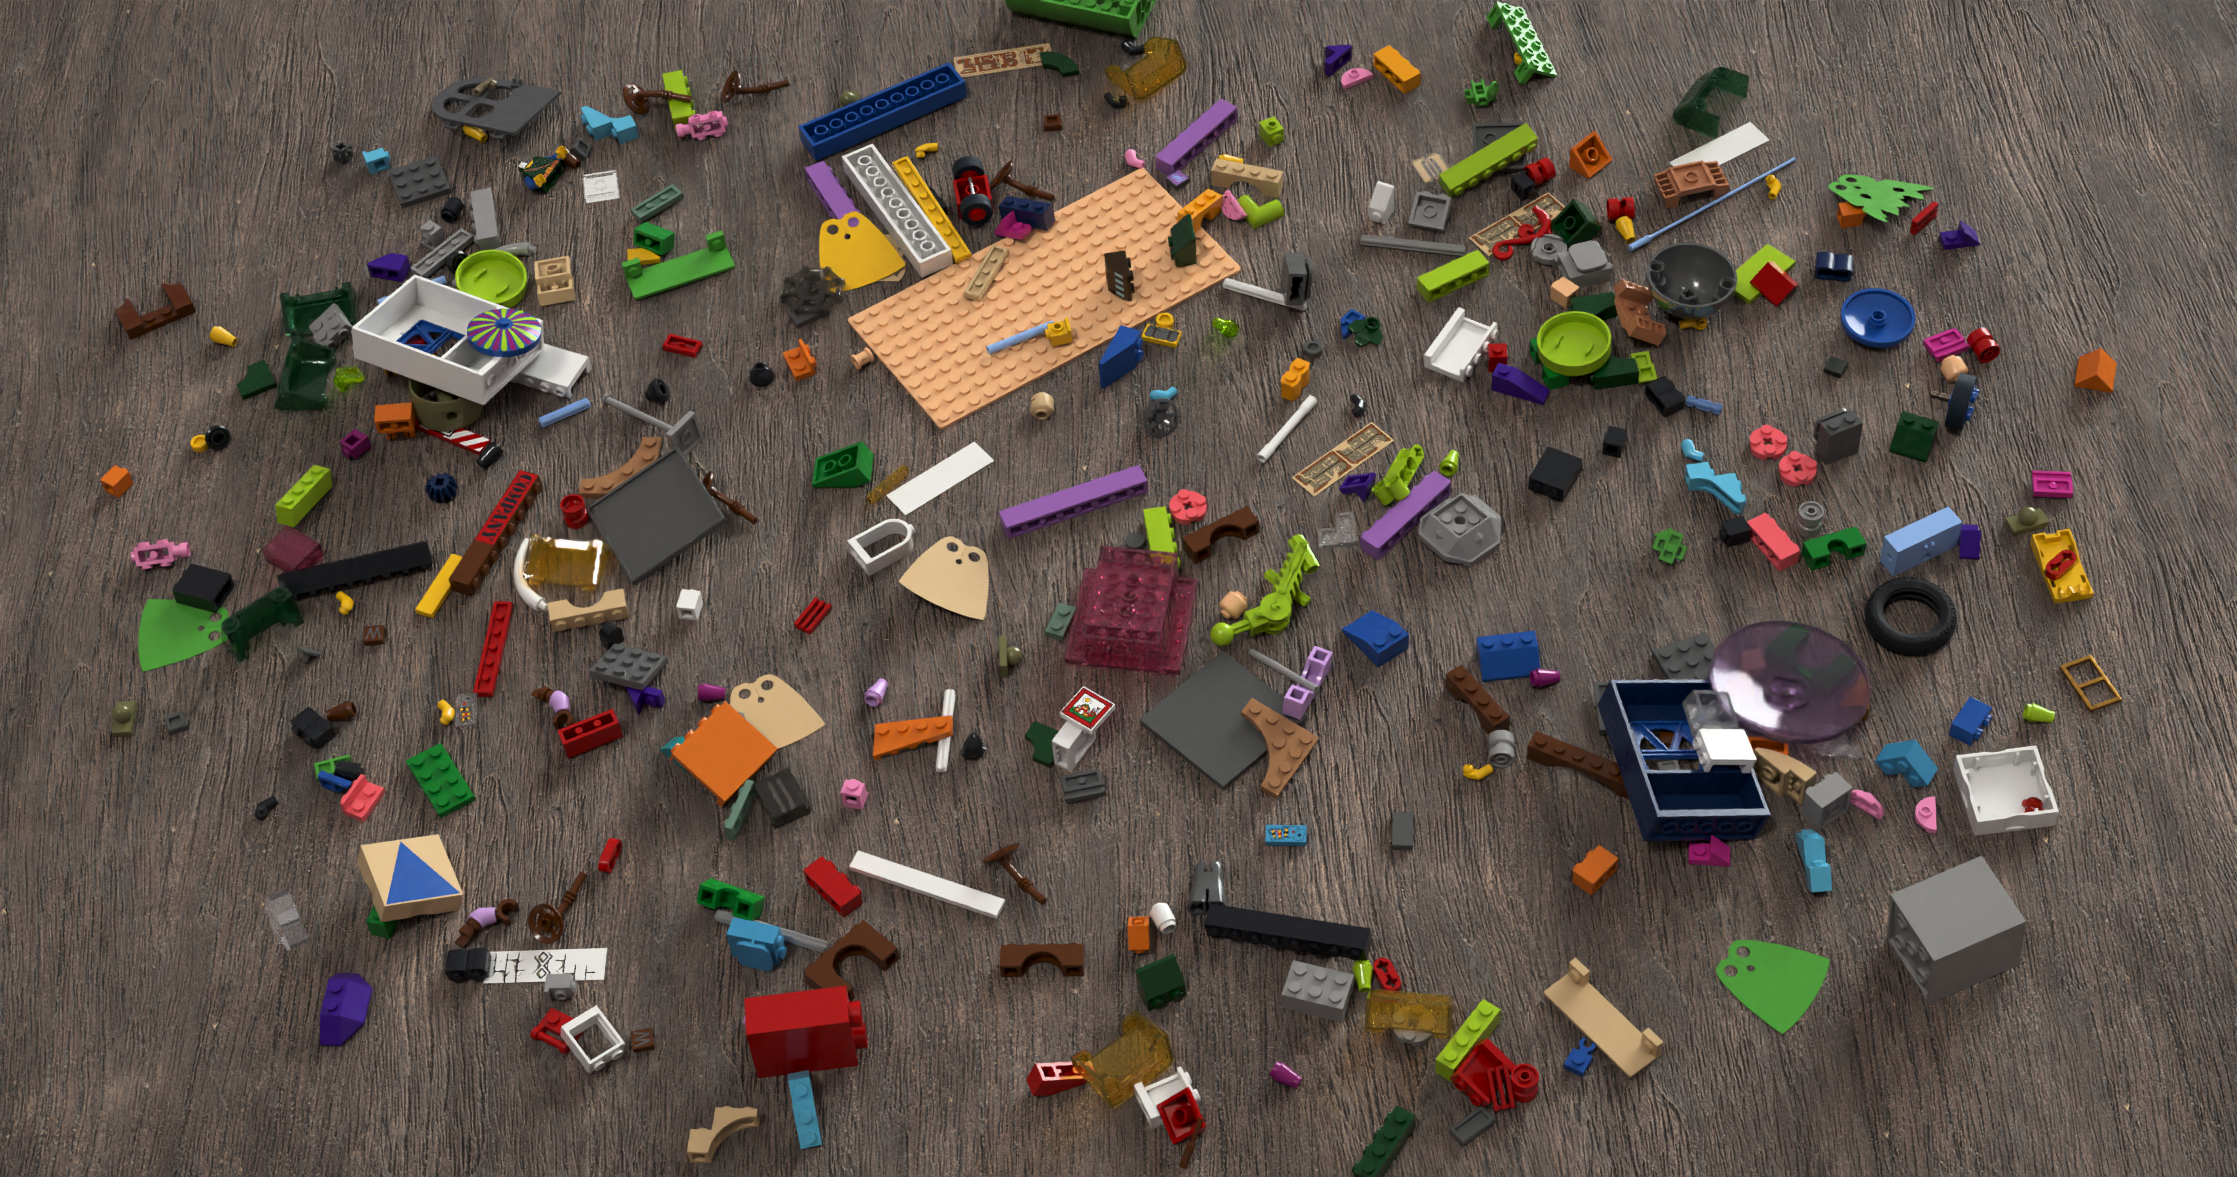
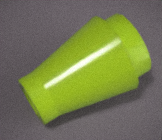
[1439,450,1459,477]
[2023,702,2055,723]
[1352,960,1373,992]

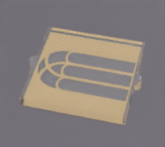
[1412,152,1449,183]

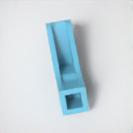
[580,106,639,144]
[1685,462,1746,514]
[1795,829,1832,892]
[788,1070,822,1149]

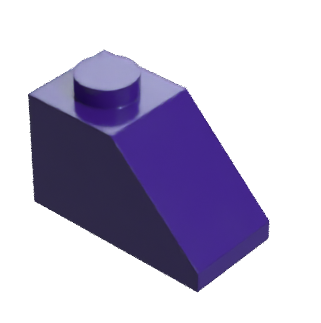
[367,253,411,283]

